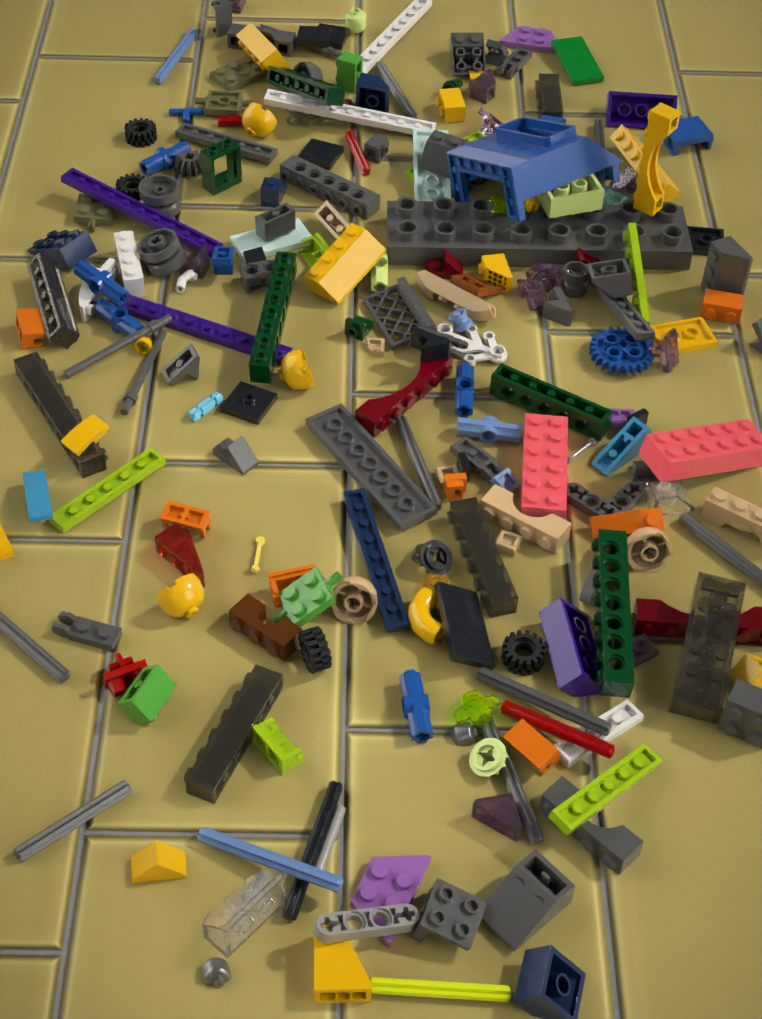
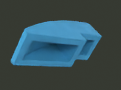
[23,469,53,522]

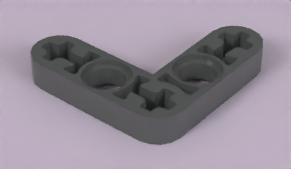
[567,481,645,517]

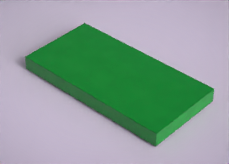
[551,36,604,86]

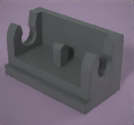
[211,0,232,38]

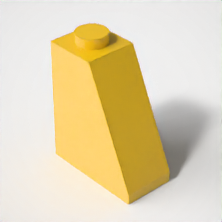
[314,925,372,1003]

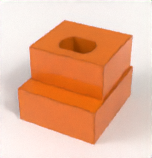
[443,472,467,500]

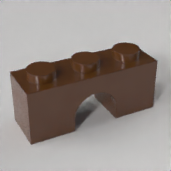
[229,593,302,661]

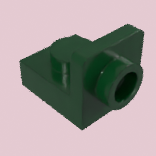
[345,315,374,341]

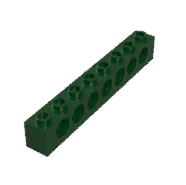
[249,251,297,384]
[591,529,635,698]

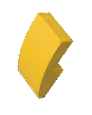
[61,414,110,457]

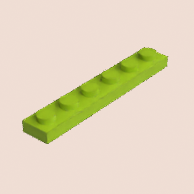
[623,223,650,324]
[49,447,166,534]
[548,743,663,836]

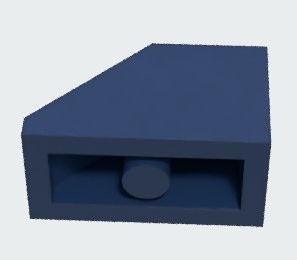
[260,177,287,208]

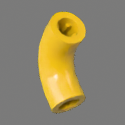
[408,587,445,646]

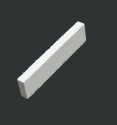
[554,699,644,768]

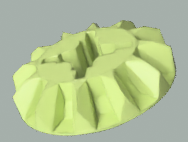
[469,738,509,779]

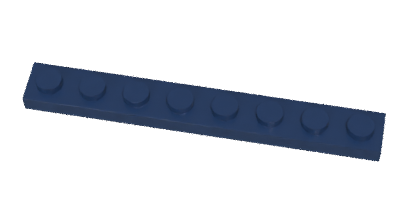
[343,488,410,633]

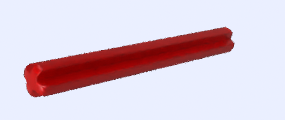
[500,700,615,759]

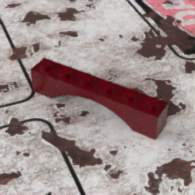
[355,356,453,437]
[633,598,762,644]

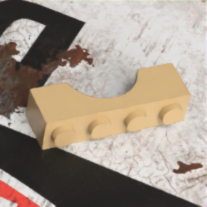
[479,484,572,554]
[700,486,762,547]

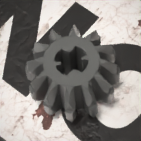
[174,149,202,178]

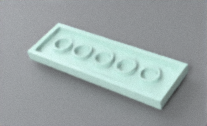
[413,129,451,201]

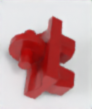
[102,653,147,697]

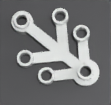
[437,323,508,366]

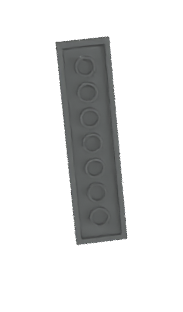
[305,403,437,532]

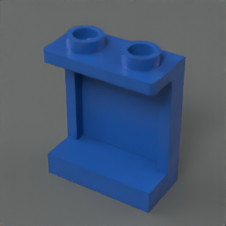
[663,116,714,156]

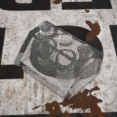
[202,869,286,958]

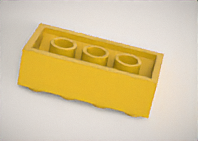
[236,23,291,71]
[304,223,386,305]

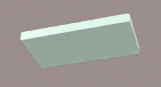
[230,218,312,263]

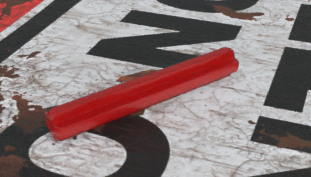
[344,130,371,176]

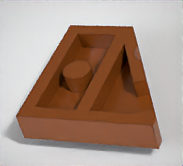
[450,274,504,298]

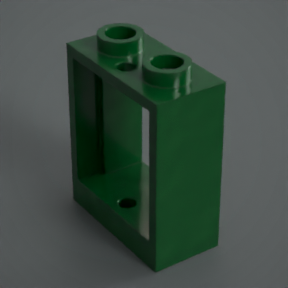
[200,137,242,196]

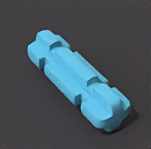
[188,392,223,421]

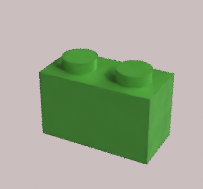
[335,51,363,94]
[117,665,177,724]

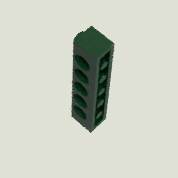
[266,66,346,106]
[489,363,613,441]

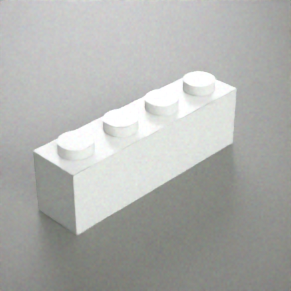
[114,230,145,297]

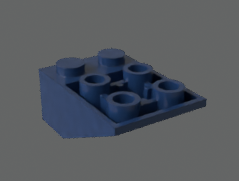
[28,229,97,270]

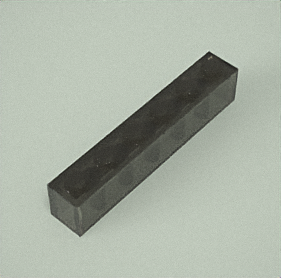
[27,253,80,350]
[447,497,518,618]
[184,664,283,804]

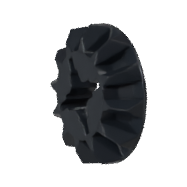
[418,540,452,576]

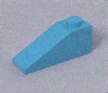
[591,416,652,476]

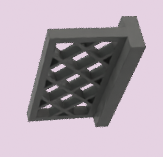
[362,277,436,350]

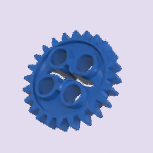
[589,326,655,376]

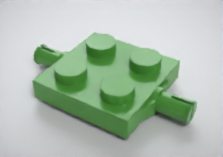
[272,566,343,627]

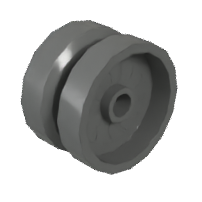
[138,174,181,218]
[137,228,186,277]

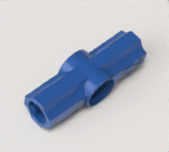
[139,141,191,176]
[73,259,129,306]
[94,298,145,336]
[455,362,475,418]
[399,669,433,744]

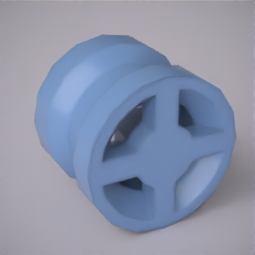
[448,308,473,333]

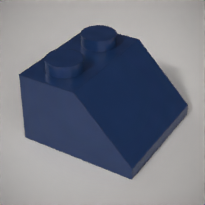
[355,73,390,113]
[514,945,586,1019]

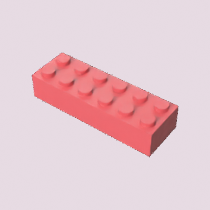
[520,413,568,519]
[638,419,762,483]

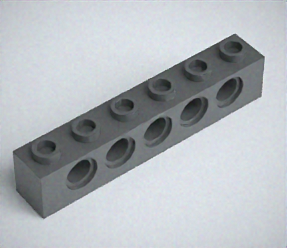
[280,155,380,220]

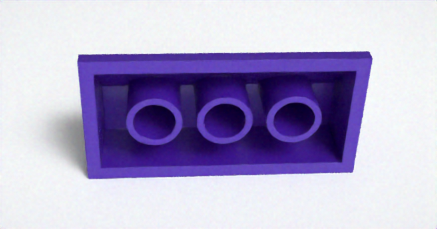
[605,91,678,129]
[539,597,600,697]

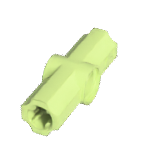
[370,245,388,293]

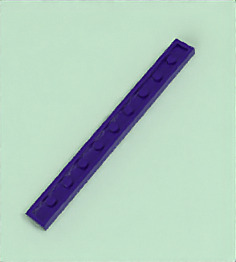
[61,168,223,258]
[108,294,293,365]

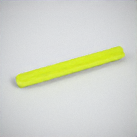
[370,977,511,1002]

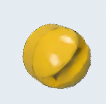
[524,197,539,213]
[134,337,152,354]

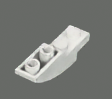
[79,257,119,322]

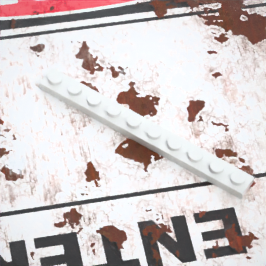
[360,0,432,73]
[264,89,437,135]

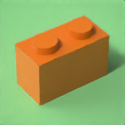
[700,288,744,325]

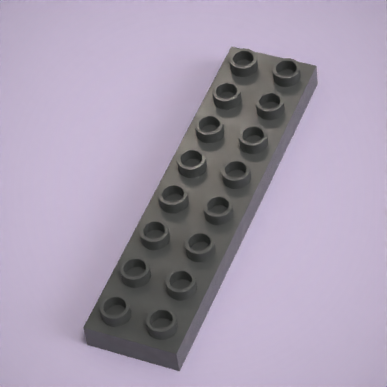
[387,197,693,270]

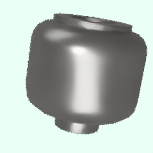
[452,722,478,746]
[201,957,231,988]

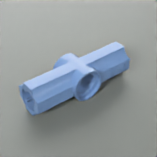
[456,416,522,444]

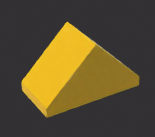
[131,840,187,883]

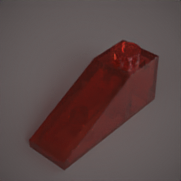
[155,522,205,588]

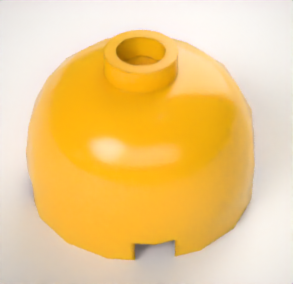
[242,102,277,137]
[278,348,314,390]
[156,573,204,618]

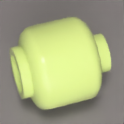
[346,8,366,34]

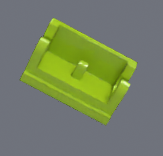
[299,233,329,267]
[252,717,305,775]

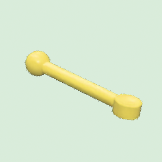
[251,536,265,573]

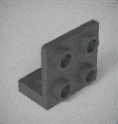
[410,878,487,951]

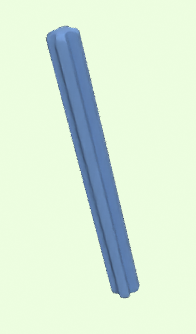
[153,28,198,85]
[198,827,344,892]

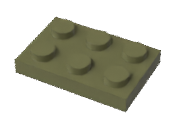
[209,56,268,91]

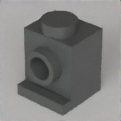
[364,133,389,164]

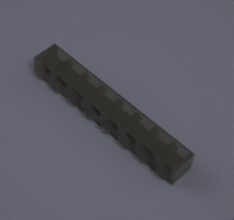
[13,352,108,478]

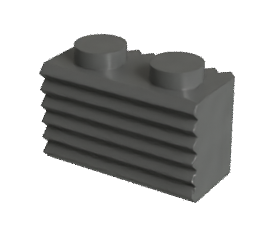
[255,202,296,242]

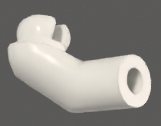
[175,269,198,293]

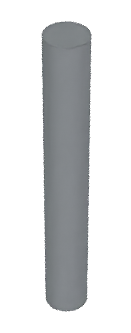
[315,805,346,870]

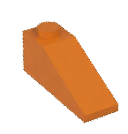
[589,507,665,539]

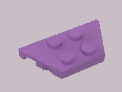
[500,26,556,54]
[350,855,431,948]

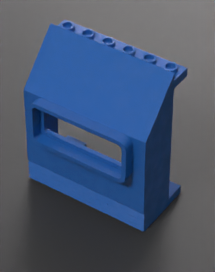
[446,117,623,222]

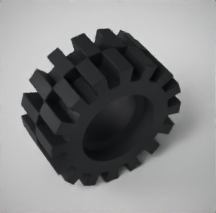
[124,118,157,148]
[116,173,145,201]
[298,626,332,674]
[501,630,546,676]

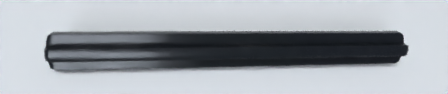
[282,780,343,921]

